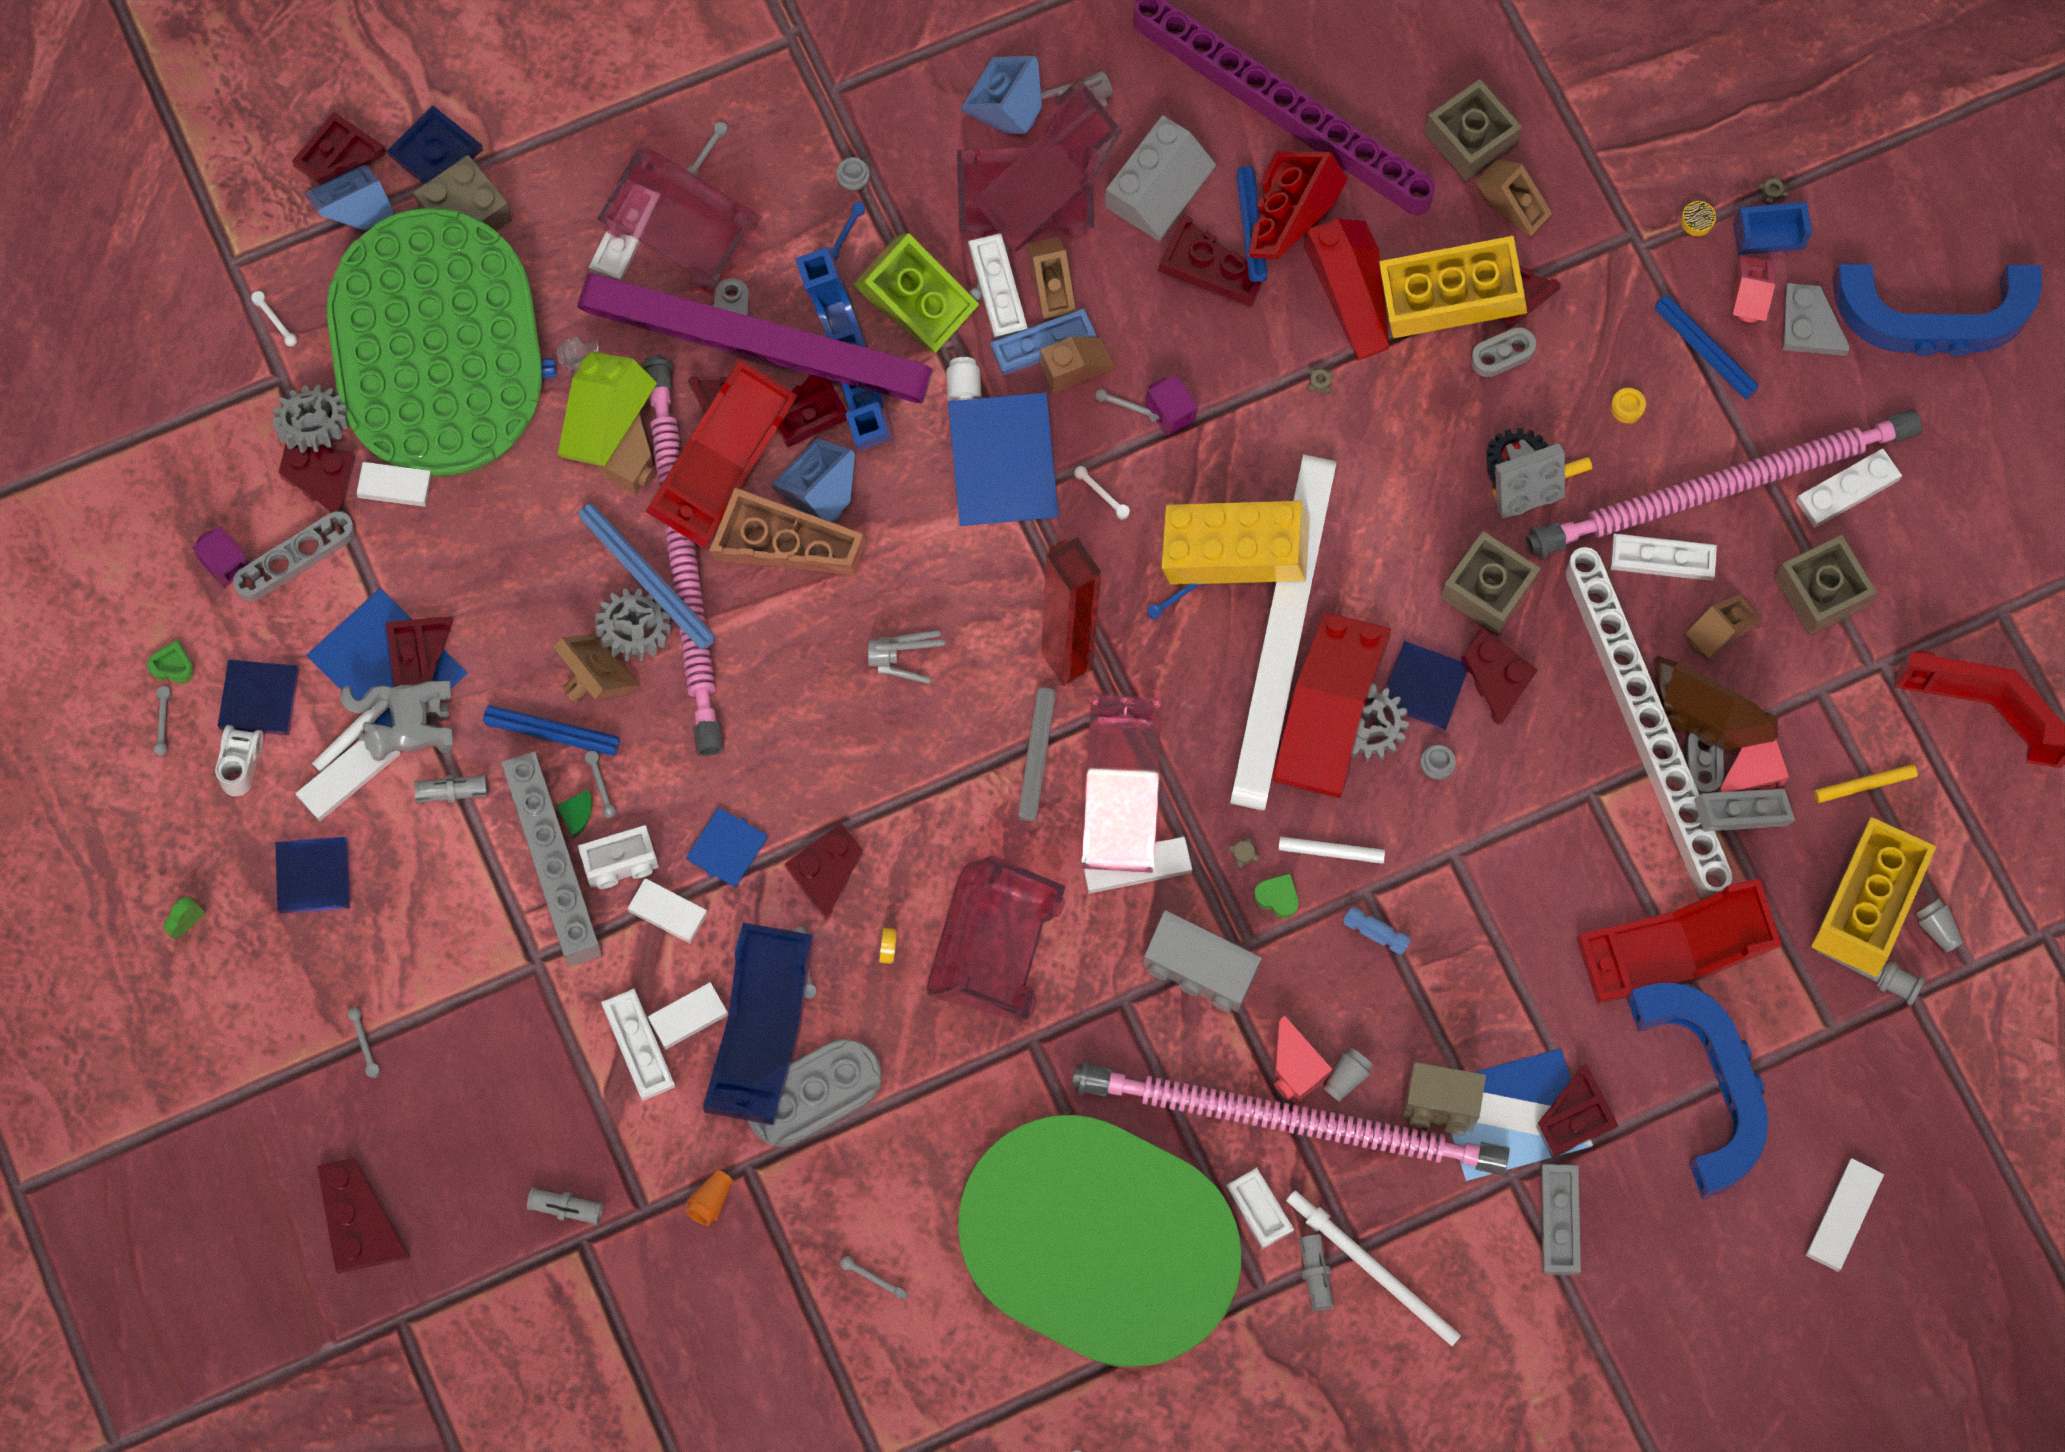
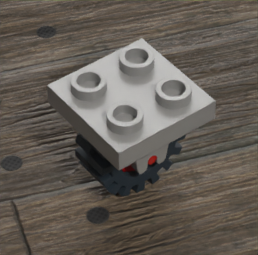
[1486,428,1565,520]

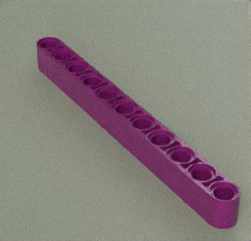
[1133,0,1435,215]
[577,274,933,403]

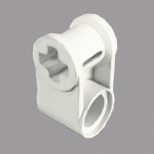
[215,725,264,796]

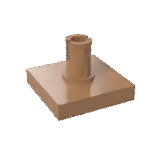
[553,634,640,702]

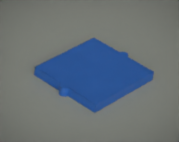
[686,807,768,888]

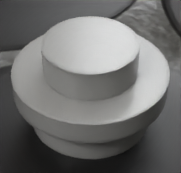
[836,157,870,191]
[1420,745,1456,780]

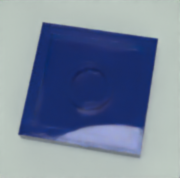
[387,105,483,185]
[1387,641,1467,730]
[218,660,299,735]
[275,837,351,914]

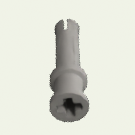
[1817,951,1926,1006]

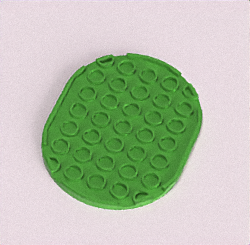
[327,208,543,477]
[958,1115,1241,1368]

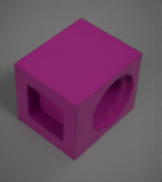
[1145,375,1198,437]
[192,526,249,589]

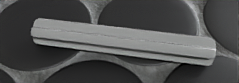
[1018,687,1056,822]

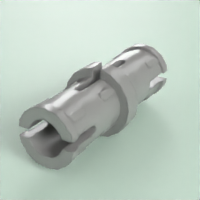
[414,775,487,804]
[527,1187,604,1226]
[1298,1235,1335,1312]

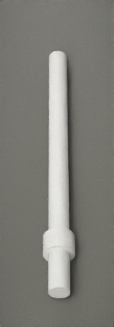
[1286,1190,1461,1346]

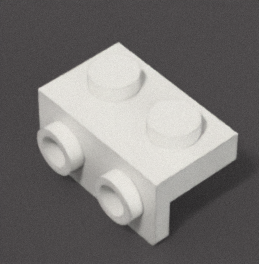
[578,825,659,889]

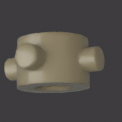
[1758,177,1788,204]
[1307,368,1334,394]
[1228,838,1259,868]

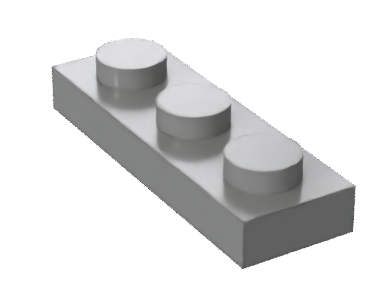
[1694,789,1795,832]
[1540,1164,1581,1275]

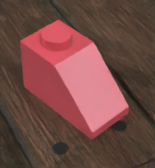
[1732,255,1775,323]
[1717,739,1789,793]
[1273,1016,1332,1104]

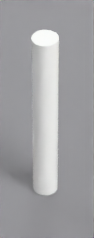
[311,699,389,773]
[1278,836,1385,864]

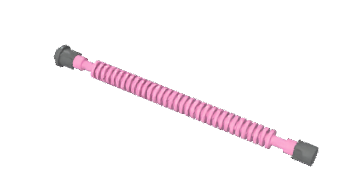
[640,355,724,756]
[1526,409,1922,560]
[1072,1060,1510,1176]

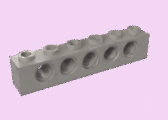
[501,751,602,967]

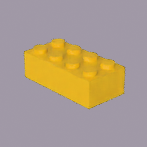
[1379,236,1527,338]
[1161,501,1310,585]
[1811,817,1937,977]

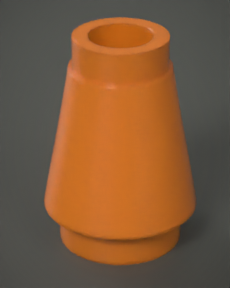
[685,1170,733,1226]

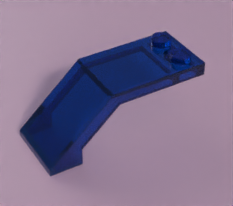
[703,923,813,1125]

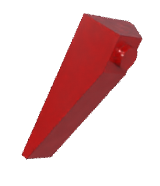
[1249,151,1348,259]
[1304,218,1389,361]

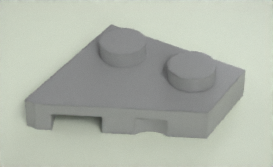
[1782,283,1849,356]

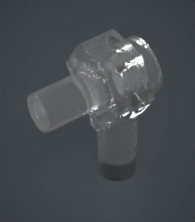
[556,337,600,378]

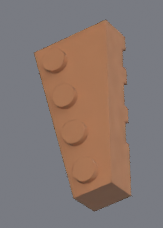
[709,488,867,576]

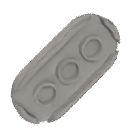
[746,1039,881,1147]

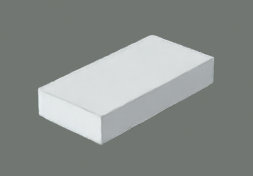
[356,462,432,507]
[628,878,708,944]
[648,982,728,1050]
[1225,1168,1294,1250]

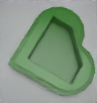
[147,640,194,684]
[1254,874,1299,919]
[163,896,206,939]

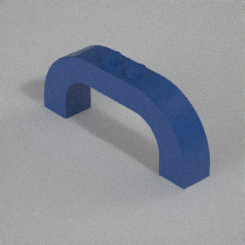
[795,247,894,451]
[1832,264,2042,356]
[1626,983,1768,1199]

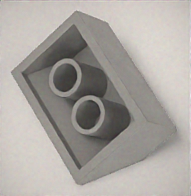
[1105,115,1216,242]
[1143,910,1262,1013]

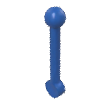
[829,202,865,260]
[1148,584,1206,619]

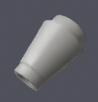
[1915,898,1964,953]
[1323,1047,1374,1102]

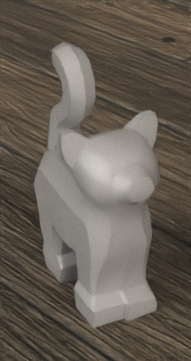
[340,681,453,761]

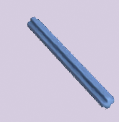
[579,503,715,649]

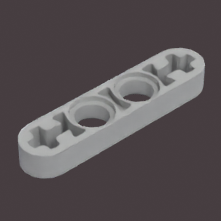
[233,512,355,601]

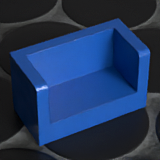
[1733,202,1812,255]

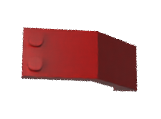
[645,359,798,548]
[1273,612,1391,798]
[1894,650,2065,768]
[1576,878,1782,1004]

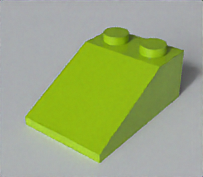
[853,233,979,353]
[557,351,657,466]

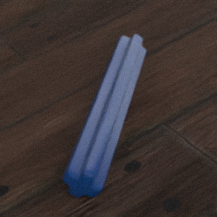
[1236,166,1268,283]
[1655,295,1759,399]
[483,705,620,756]

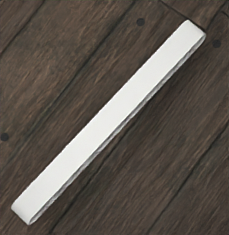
[1230,454,1337,811]
[1565,547,1732,899]

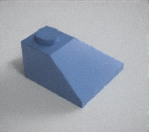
[960,56,1042,134]
[304,164,395,230]
[771,438,855,522]

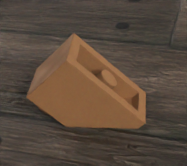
[1476,159,1553,236]
[1026,237,1076,320]
[1039,337,1115,394]
[598,413,655,495]
[1685,594,1763,659]

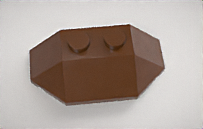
[1654,655,1778,751]

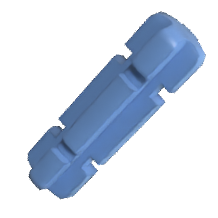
[1343,907,1411,955]

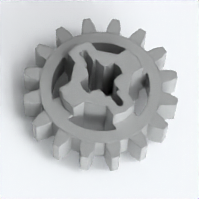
[272,385,348,453]
[595,589,671,661]
[1352,685,1409,762]

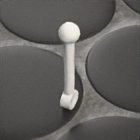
[251,291,297,347]
[1074,466,1130,519]

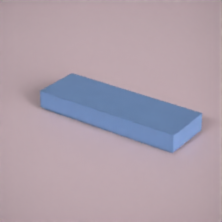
[990,308,1097,376]

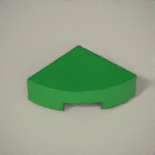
[556,790,592,838]

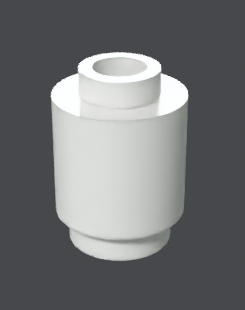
[946,357,982,401]

